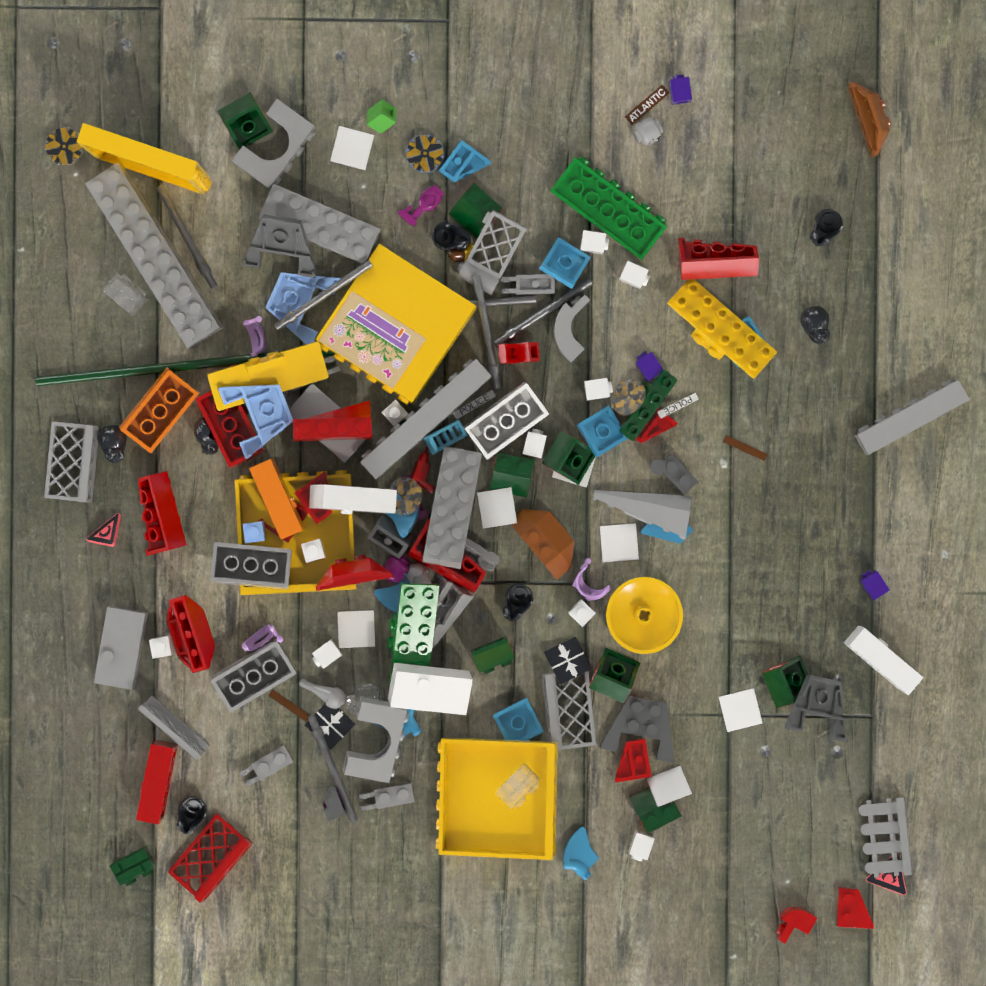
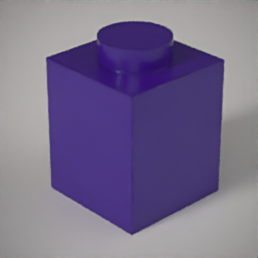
[669,75,692,105]
[635,351,663,382]
[858,569,890,601]

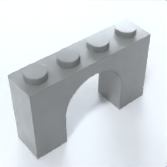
[232,99,316,190]
[343,696,409,783]

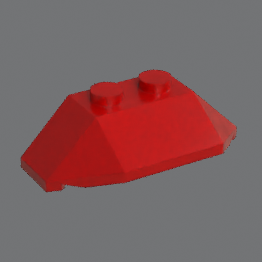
[316,554,393,591]
[166,595,215,673]

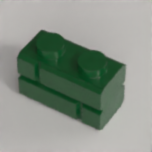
[110,845,156,886]

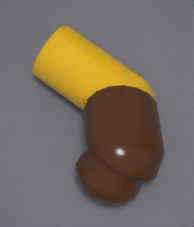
[448,243,474,262]

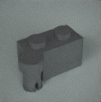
[650,454,698,495]

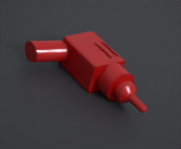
[409,446,434,494]

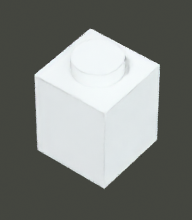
[580,230,609,254]
[619,261,650,289]
[584,378,613,401]
[381,400,408,426]
[522,429,547,458]
[301,538,326,563]
[568,599,596,627]
[149,635,174,659]
[312,639,343,669]
[628,830,655,861]

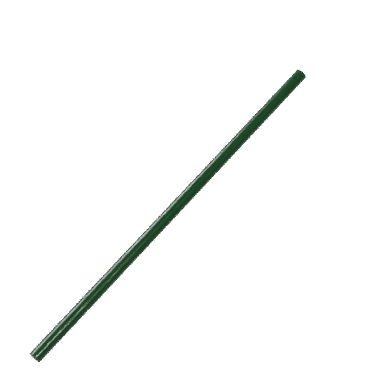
[35,350,335,386]

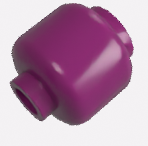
[383,555,410,583]

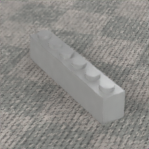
[855,379,970,455]

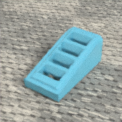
[423,419,468,455]

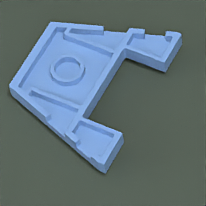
[266,273,340,344]
[218,384,293,459]

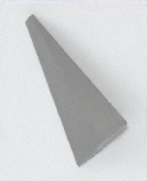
[593,490,691,539]
[432,574,473,649]

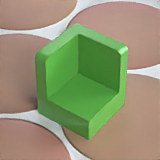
[366,99,397,133]

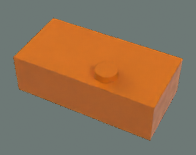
[119,367,199,453]
[249,458,305,540]

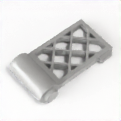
[456,210,527,295]

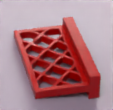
[168,813,253,903]

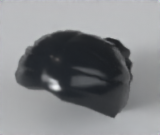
[810,209,843,246]
[432,221,471,250]
[800,306,830,344]
[194,417,218,455]
[98,425,127,464]
[502,584,534,622]
[177,796,207,834]

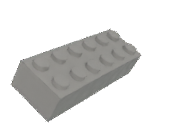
[258,184,381,265]
[423,446,482,569]

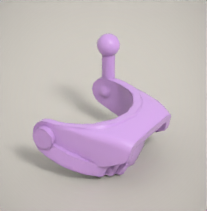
[243,316,267,357]
[572,558,611,601]
[242,624,283,652]

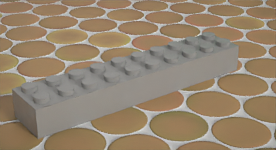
[85,163,224,348]

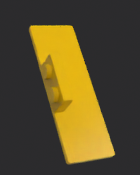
[667,279,777,379]
[207,341,329,411]

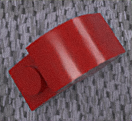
[498,342,540,364]
[776,907,818,944]

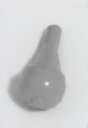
[407,563,442,607]
[299,679,345,709]

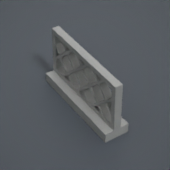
[44,422,100,503]
[541,671,596,751]
[138,695,210,760]

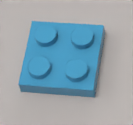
[539,237,591,289]
[576,405,628,458]
[493,697,544,741]

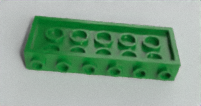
[550,156,668,260]

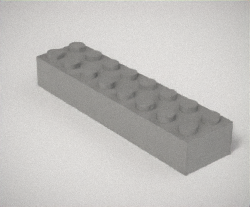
[361,359,492,479]

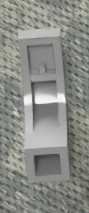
[554,295,590,363]

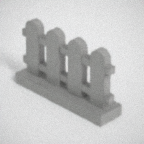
[859,797,912,878]

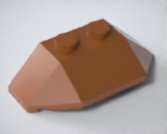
[848,82,891,158]
[511,509,574,579]

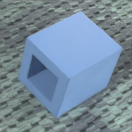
[243,521,266,543]

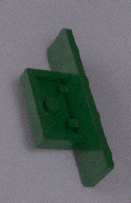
[619,369,677,441]

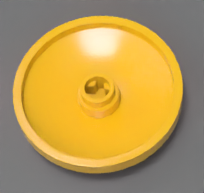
[606,577,683,654]

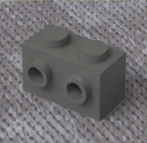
[367,514,414,559]

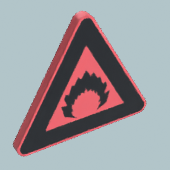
[86,513,121,547]
[866,853,907,895]

